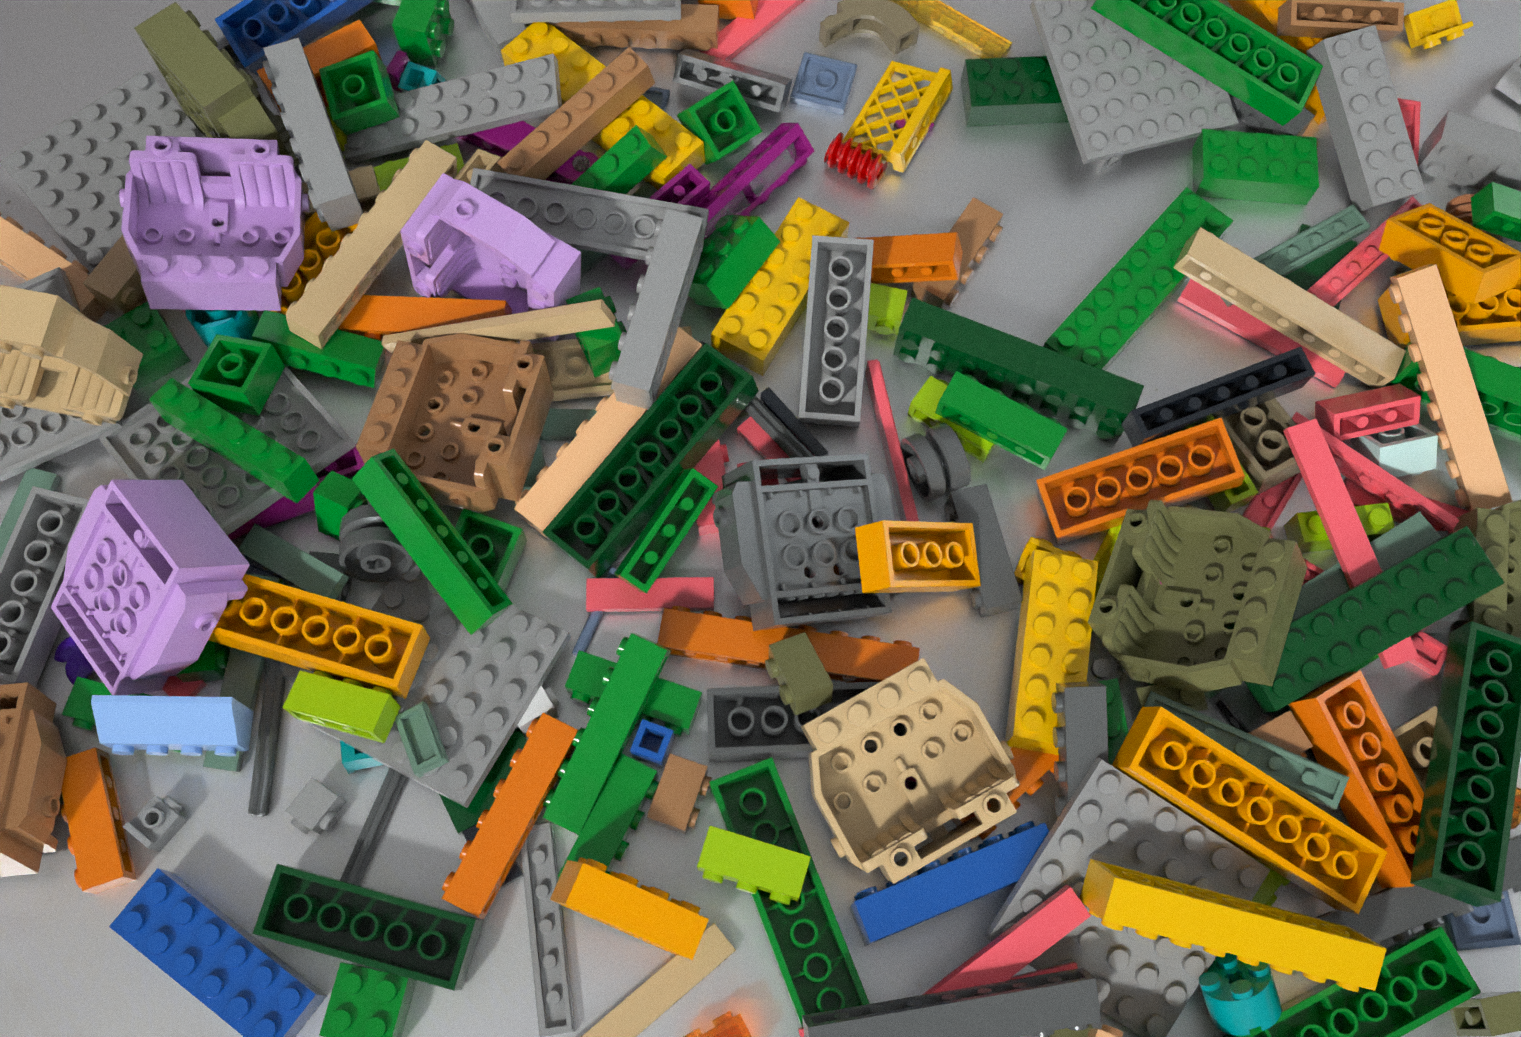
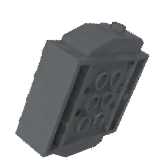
[712,453,895,631]

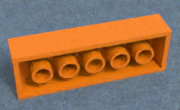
[1036,417,1245,546]
[1288,670,1424,888]

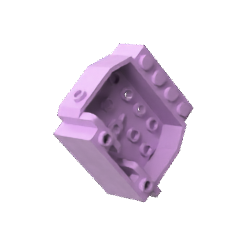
[119,136,310,311]
[400,173,581,341]
[51,480,250,695]

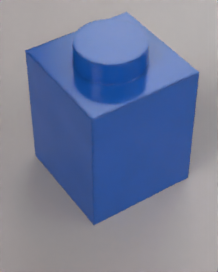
[630,719,675,769]

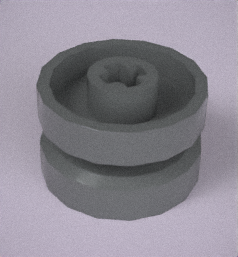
[900,422,971,501]
[339,504,413,583]

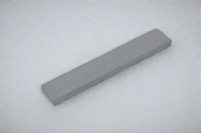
[521,821,576,1037]

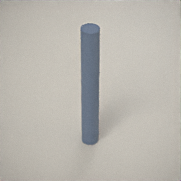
[572,568,619,656]

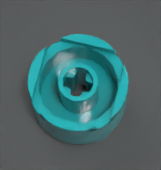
[185,310,260,348]
[1198,953,1282,1036]

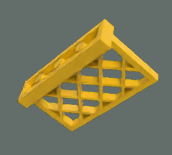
[842,61,953,173]

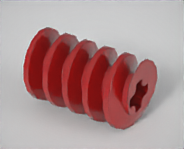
[824,132,888,190]

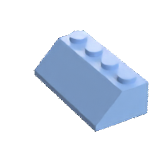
[91,695,254,757]

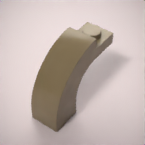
[819,0,920,55]

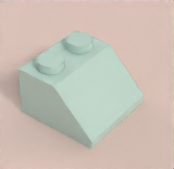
[1350,424,1438,477]

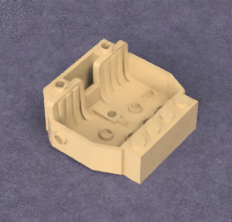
[0,285,143,426]
[801,658,1020,884]

